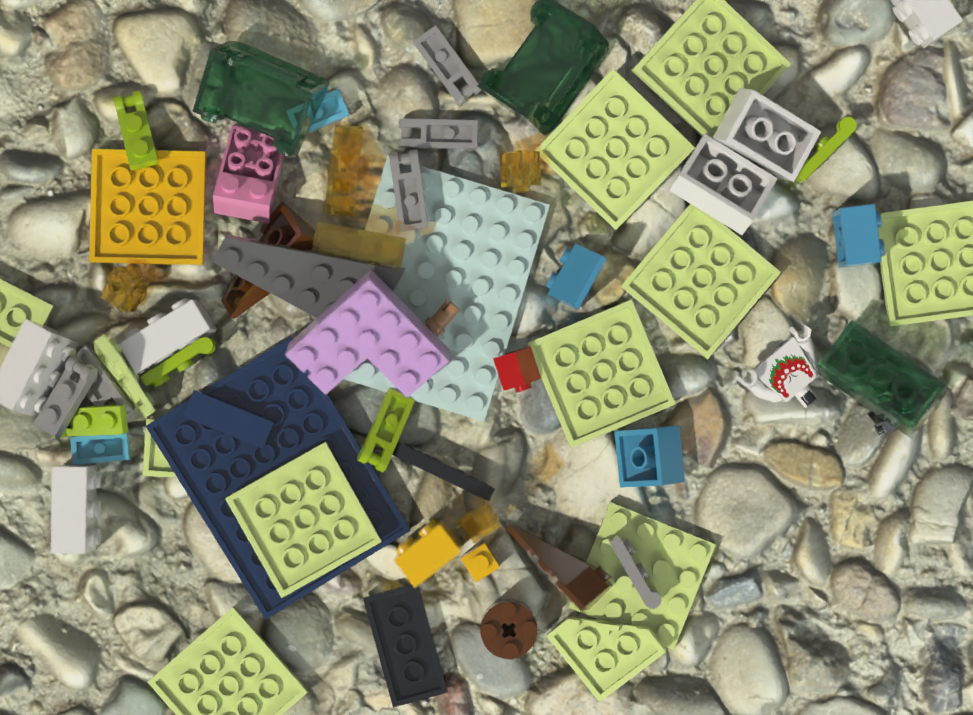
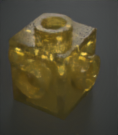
[499,150,541,193]
[99,265,150,312]

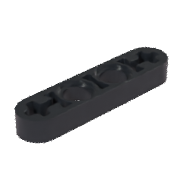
[392,441,496,501]

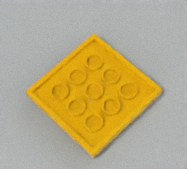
[89,149,207,265]

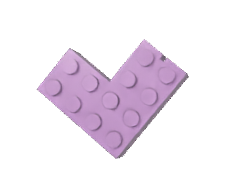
[285,270,450,398]

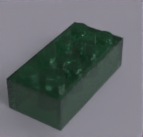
[818,320,947,439]

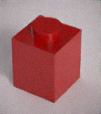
[493,346,541,393]

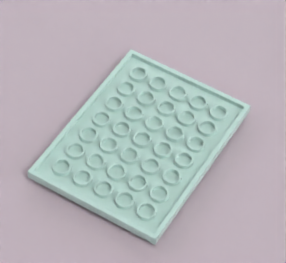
[344,156,550,422]

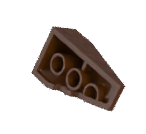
[221,202,325,319]
[506,524,613,611]

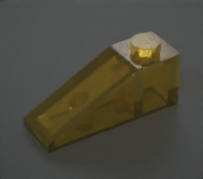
[326,125,363,216]
[312,222,407,267]
[456,499,501,543]

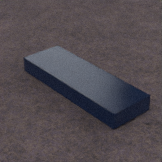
[183,390,274,449]

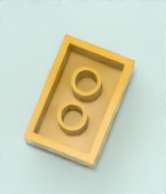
[394,519,463,588]

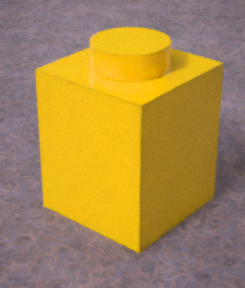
[461,541,500,583]

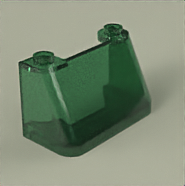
[477,0,609,135]
[192,41,330,156]

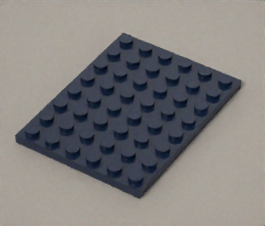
[145,337,411,620]

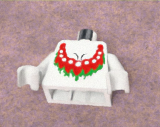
[735,321,818,408]

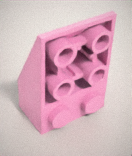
[213,125,287,224]

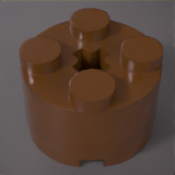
[480,599,538,660]

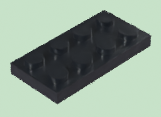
[363,584,448,708]

